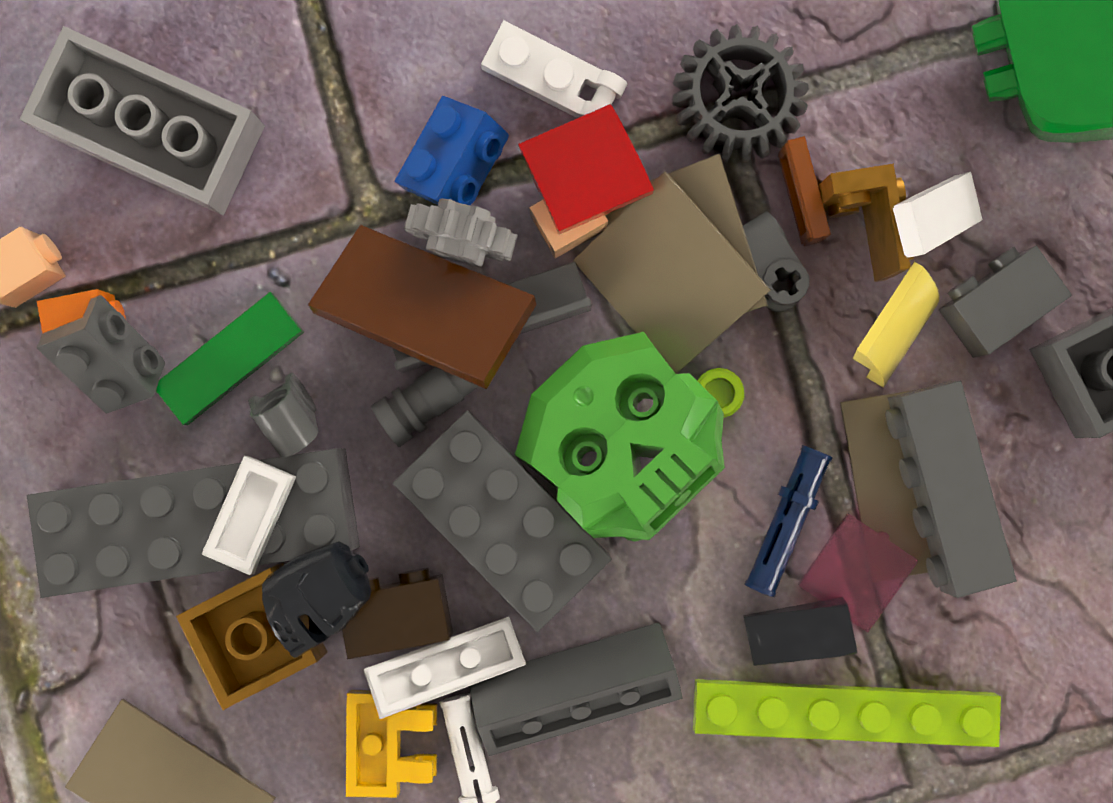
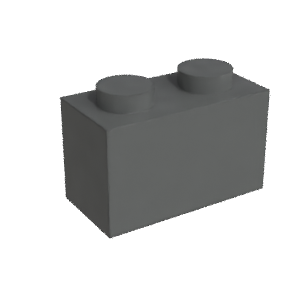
[939,245,1072,358]

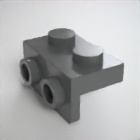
[36,295,165,414]

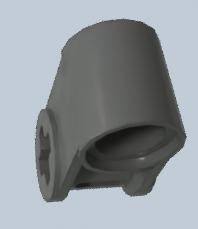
[743,211,809,312]
[248,373,319,457]

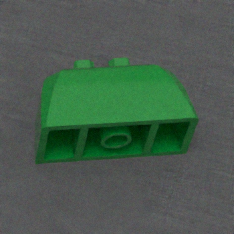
[972,0,1113,143]

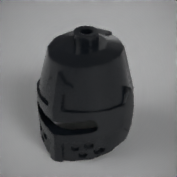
[262,541,371,658]

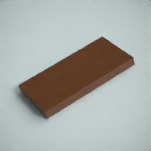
[308,225,537,389]

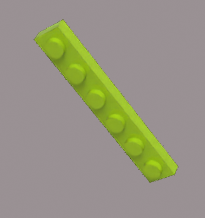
[693,679,1001,747]

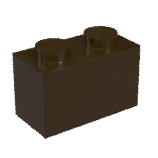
[342,568,453,660]

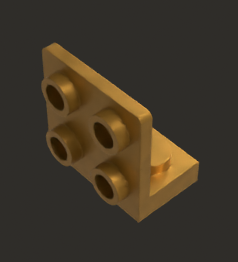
[818,163,914,282]

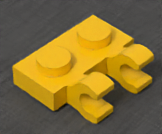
[346,690,437,798]

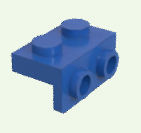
[394,95,509,206]

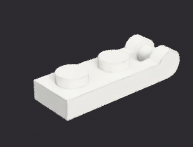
[481,20,628,118]

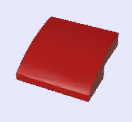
[518,104,654,235]

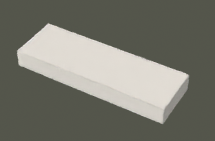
[893,172,983,258]
[364,617,526,719]

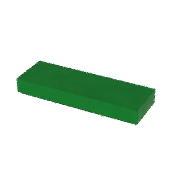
[156,292,304,425]

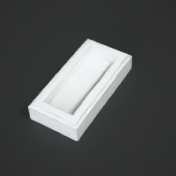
[202,456,296,575]

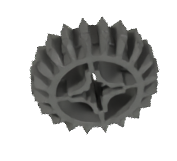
[672,24,809,163]

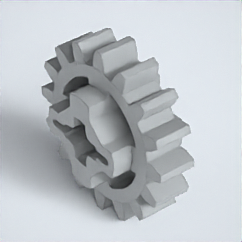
[404,198,518,267]

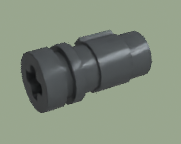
[371,367,480,447]

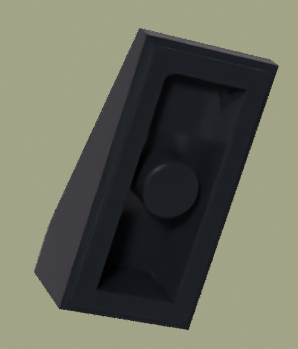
[743,597,858,666]

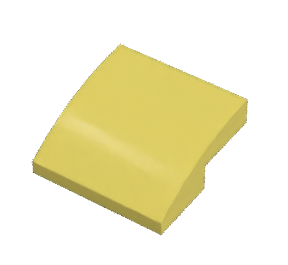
[853,261,939,388]

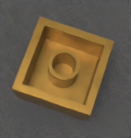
[176,563,328,710]

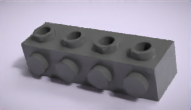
[885,381,1017,598]

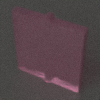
[798,513,918,632]

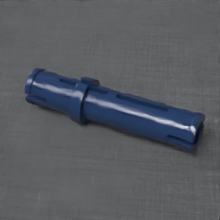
[744,445,833,597]

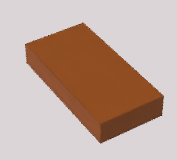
[778,136,831,247]

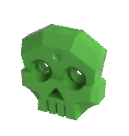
[515,332,725,542]

